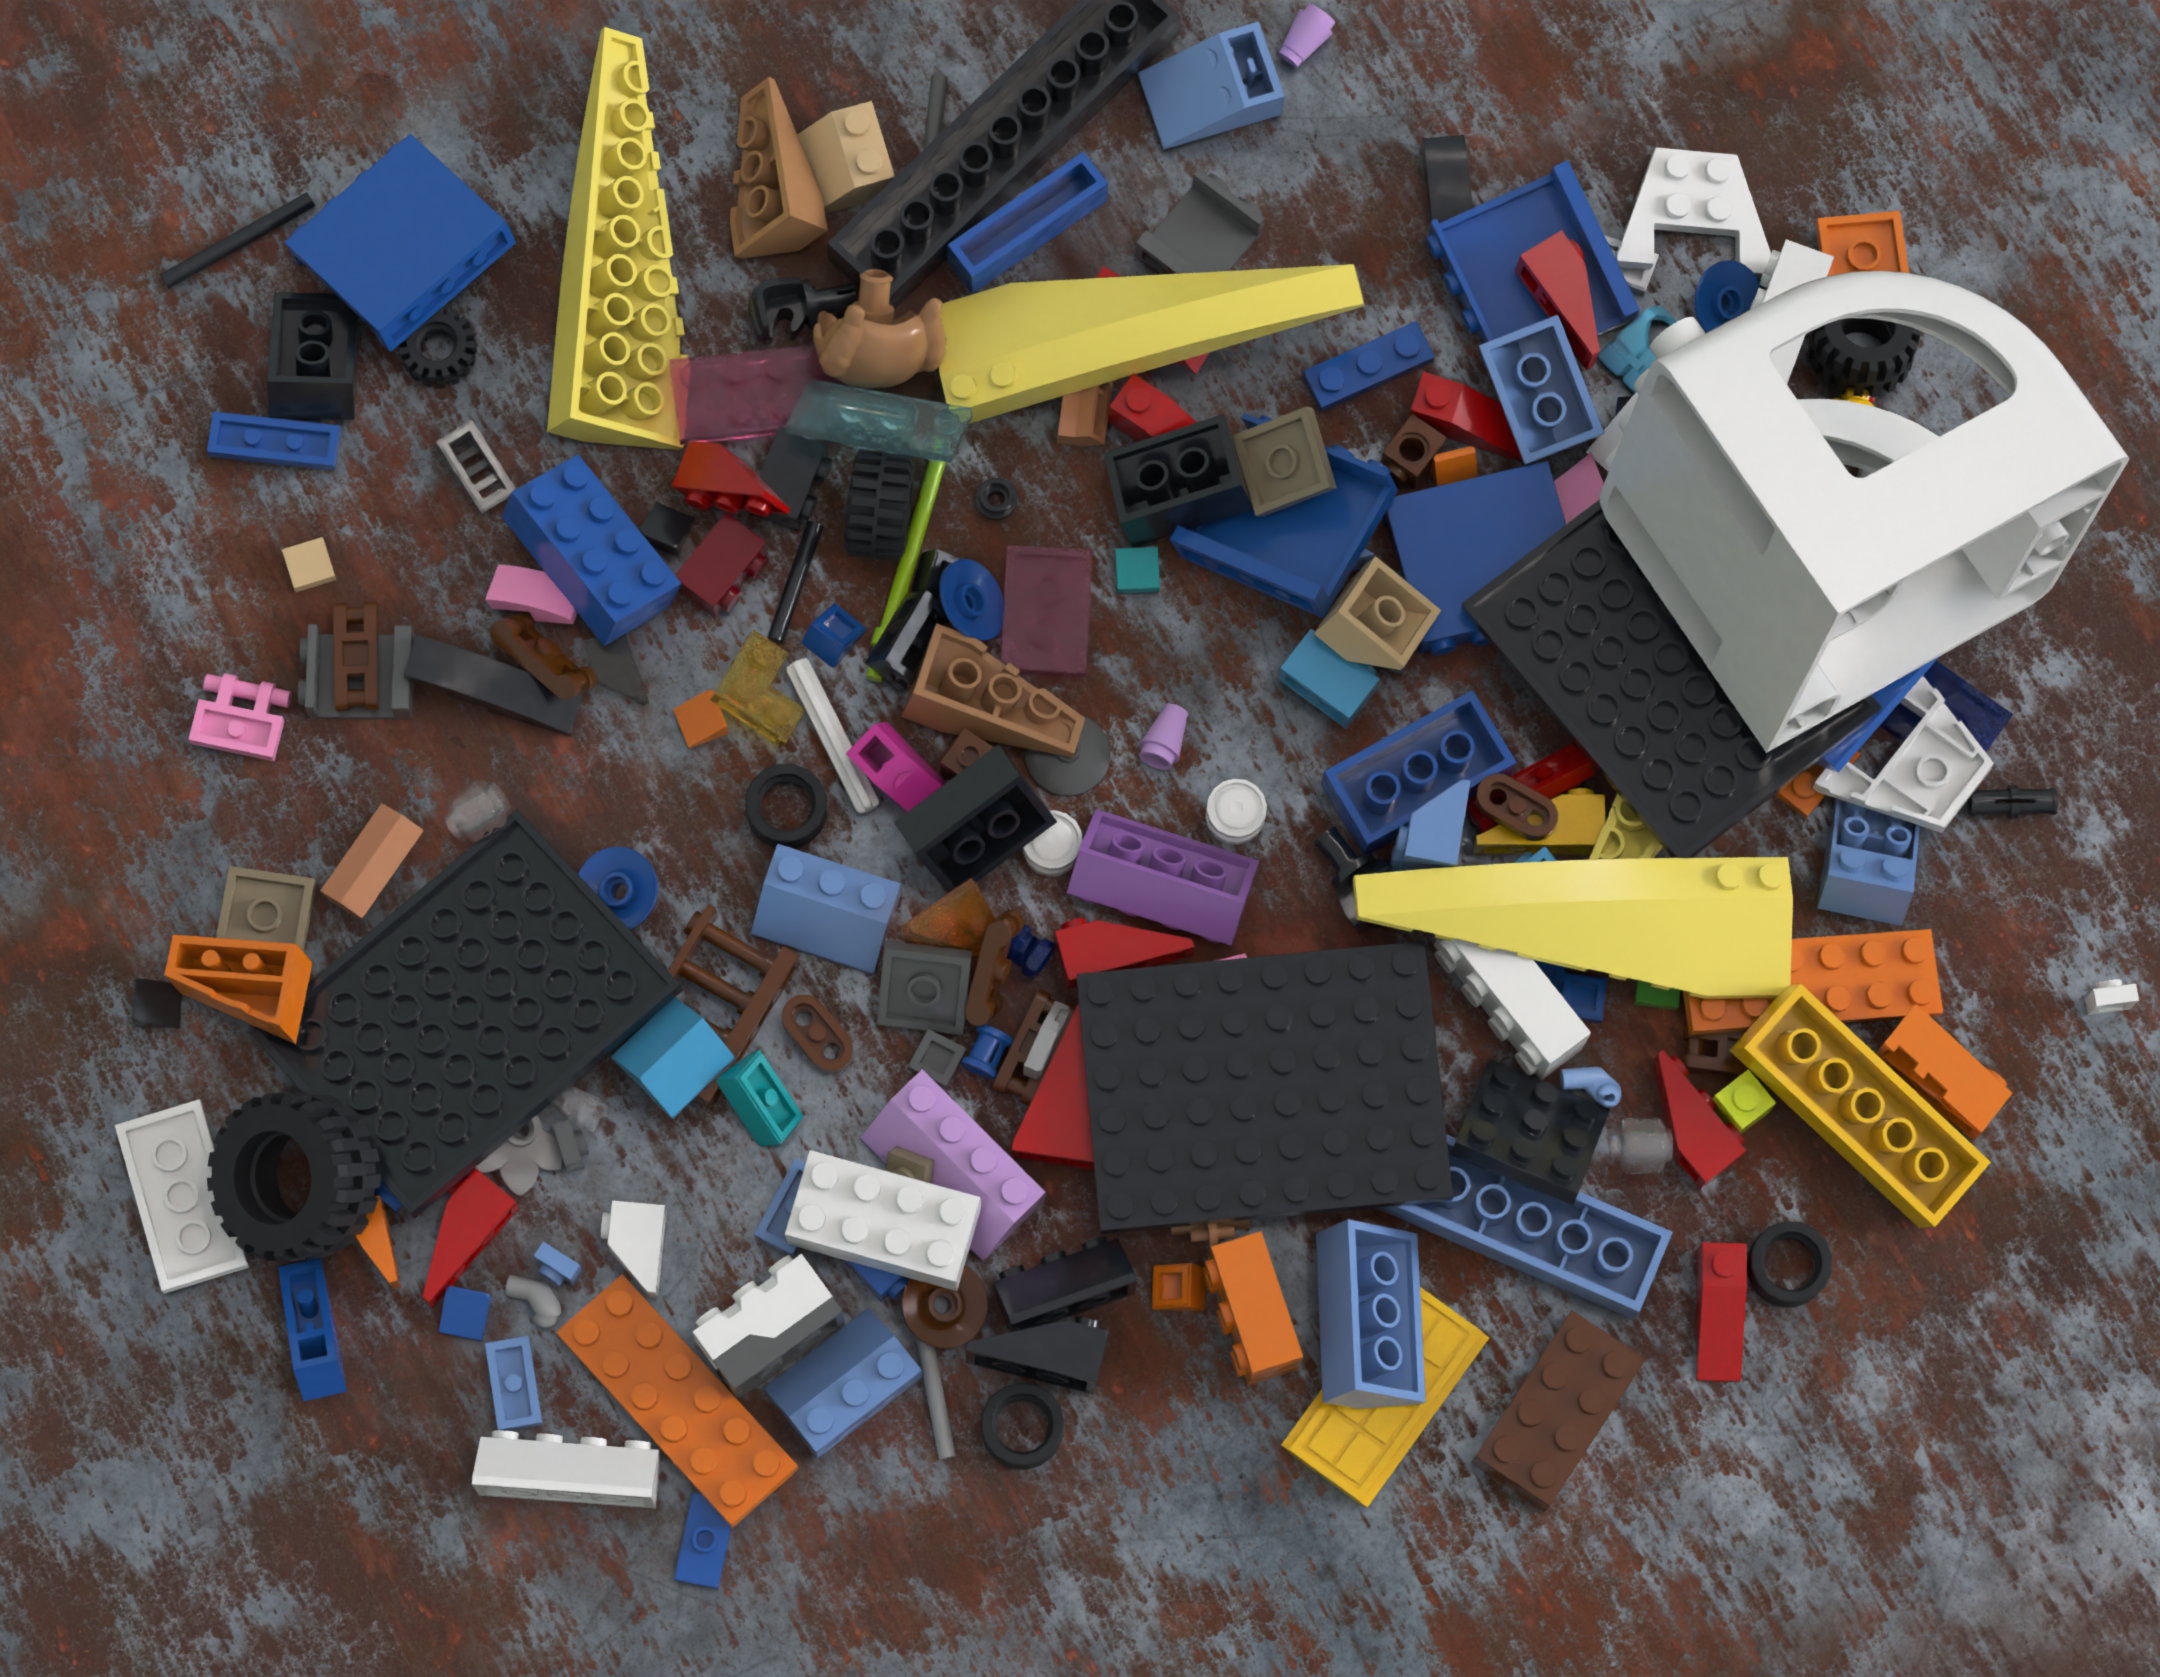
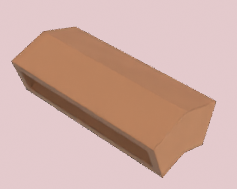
[1057,381,1113,447]
[320,803,424,920]

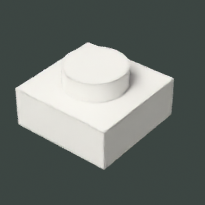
[2085,979,2139,1015]

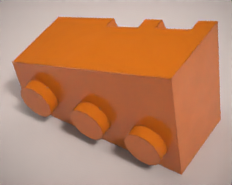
[164,935,312,1044]
[1876,1003,2012,1141]

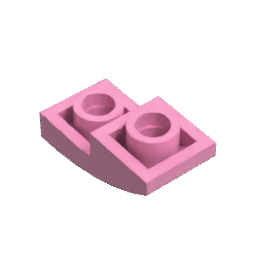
[485,564,577,624]

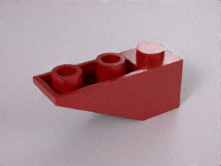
[671,441,790,517]
[1653,1050,1746,1190]

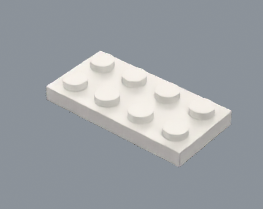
[115,1099,249,1294]

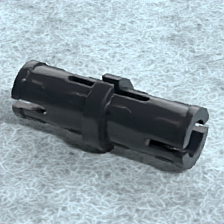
[1967,785,2058,819]

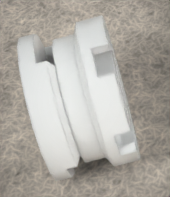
[1205,779,1267,845]
[1022,810,1082,877]

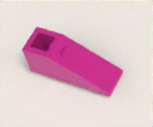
[846,722,946,812]

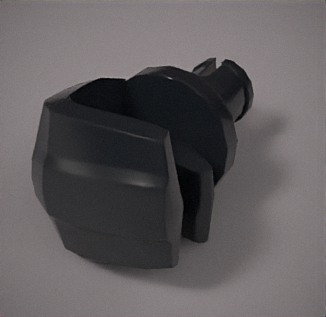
[748,277,857,345]
[1314,827,1393,932]

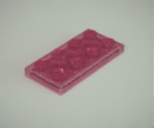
[669,345,849,445]

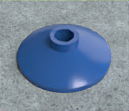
[1695,260,1761,333]
[940,559,1006,642]
[578,847,658,929]

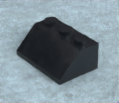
[1103,414,1253,547]
[993,1236,1137,1332]

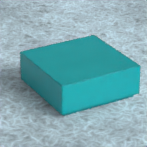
[1115,547,1160,594]

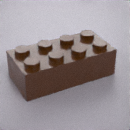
[1471,1310,1646,1512]

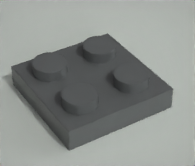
[877,940,973,1035]

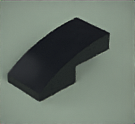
[1422,135,1473,222]

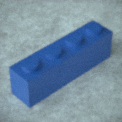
[947,151,1108,294]

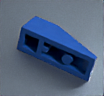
[278,1258,347,1401]

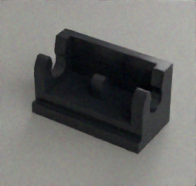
[865,590,949,690]

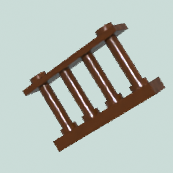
[620,903,800,1111]

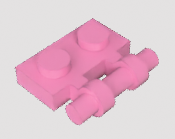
[188,673,292,761]

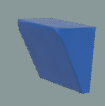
[802,603,867,667]
[439,1286,492,1342]

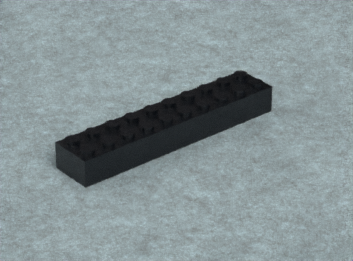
[827,0,1180,310]

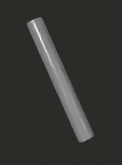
[915,1337,956,1460]

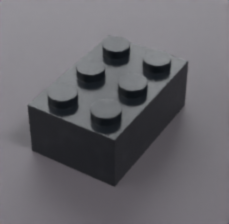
[894,744,1057,899]

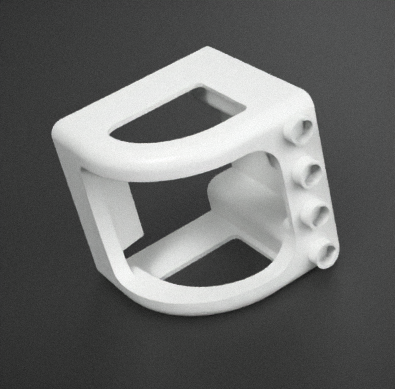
[1599,271,2129,753]

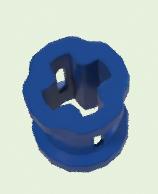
[961,1024,1014,1080]

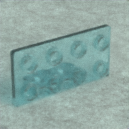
[787,379,972,462]

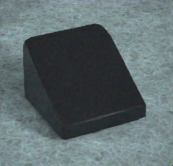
[639,502,695,557]
[912,549,960,600]
[132,978,182,1029]

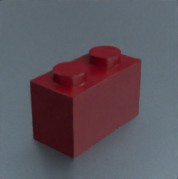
[675,512,769,619]

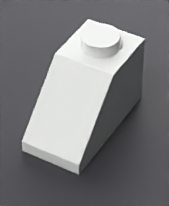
[601,1201,667,1299]

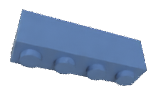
[1316,1219,1426,1409]

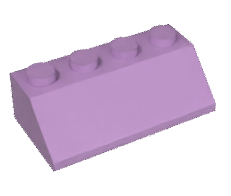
[860,1069,1046,1262]

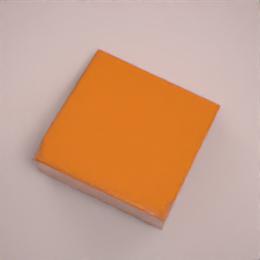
[1430,446,1478,487]
[673,689,729,749]
[1152,1263,1206,1311]

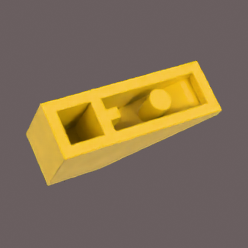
[1473,788,1605,855]

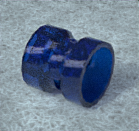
[1007,923,1057,980]

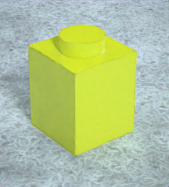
[1713,1069,1776,1134]

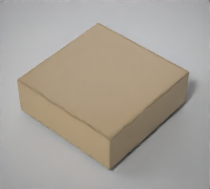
[282,537,336,593]

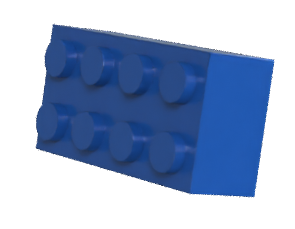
[501,454,682,646]
[1321,690,1517,855]

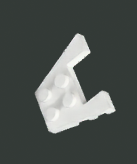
[1615,148,1771,280]
[1813,676,1994,833]

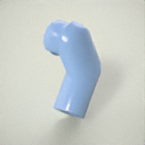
[1560,1067,1622,1108]

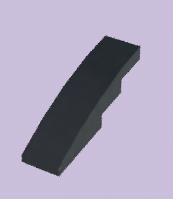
[404,635,583,736]

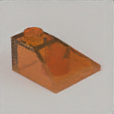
[900,878,996,960]

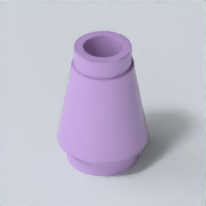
[1278,3,1335,68]
[1139,704,1188,770]

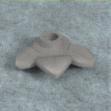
[475,1115,562,1196]

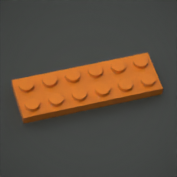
[1683,929,1943,1035]
[556,1274,799,1529]

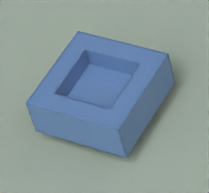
[534,1241,583,1286]

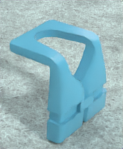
[1598,305,1677,394]

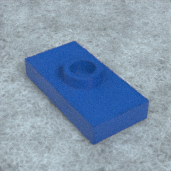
[674,1492,731,1590]

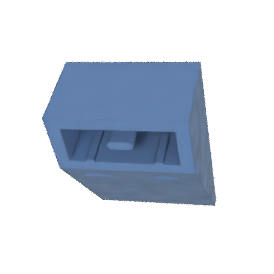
[1138,21,1285,150]
[1817,798,1920,926]

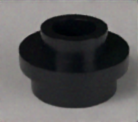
[975,478,1018,520]

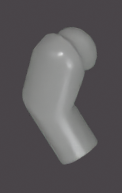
[505,1274,561,1328]

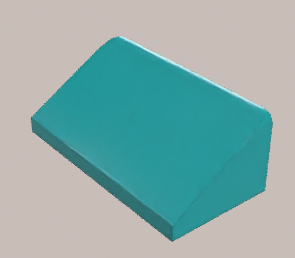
[716,1050,804,1146]

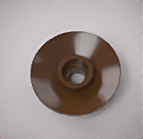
[901,1265,988,1348]

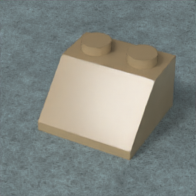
[797,101,895,214]
[1314,556,1441,670]

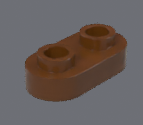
[1476,774,1558,841]
[782,995,853,1074]

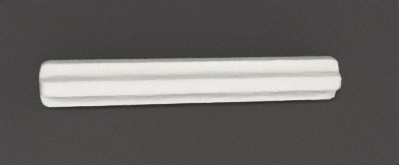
[786,658,879,814]

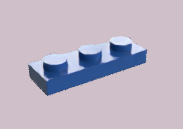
[1302,321,1435,412]
[207,411,341,471]

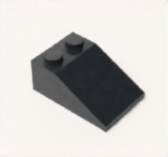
[267,292,359,420]
[966,1316,1109,1395]

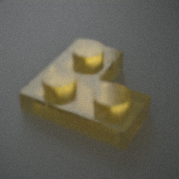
[710,629,806,747]

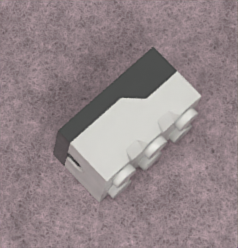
[693,1254,845,1401]

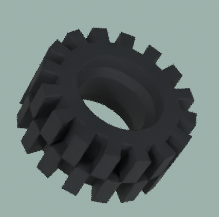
[398,306,477,388]

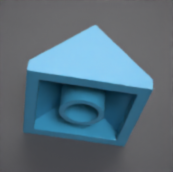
[611,997,735,1119]

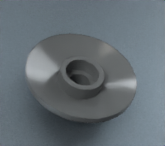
[1025,715,1110,797]

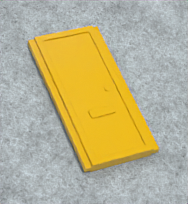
[1281,1287,1489,1508]

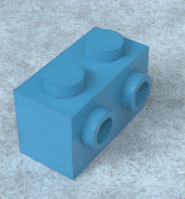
[1278,629,1380,729]

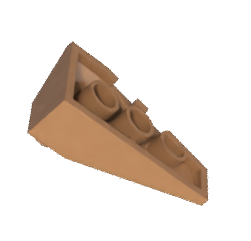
[730,77,828,259]
[901,623,1085,757]

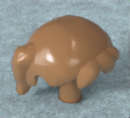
[813,269,947,389]

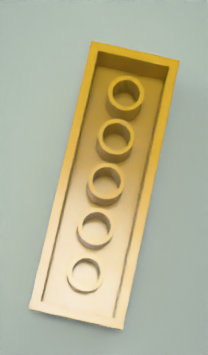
[1730,983,1991,1228]

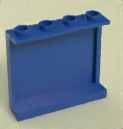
[284,133,516,352]
[1425,160,1640,371]
[1170,413,1398,618]
[1382,461,1566,656]

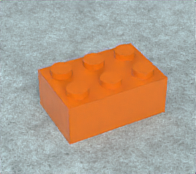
[1202,1231,1303,1386]

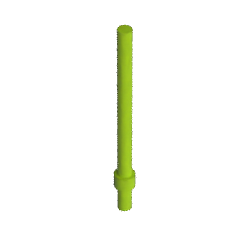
[865,441,951,682]

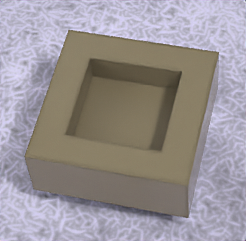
[886,1146,934,1184]

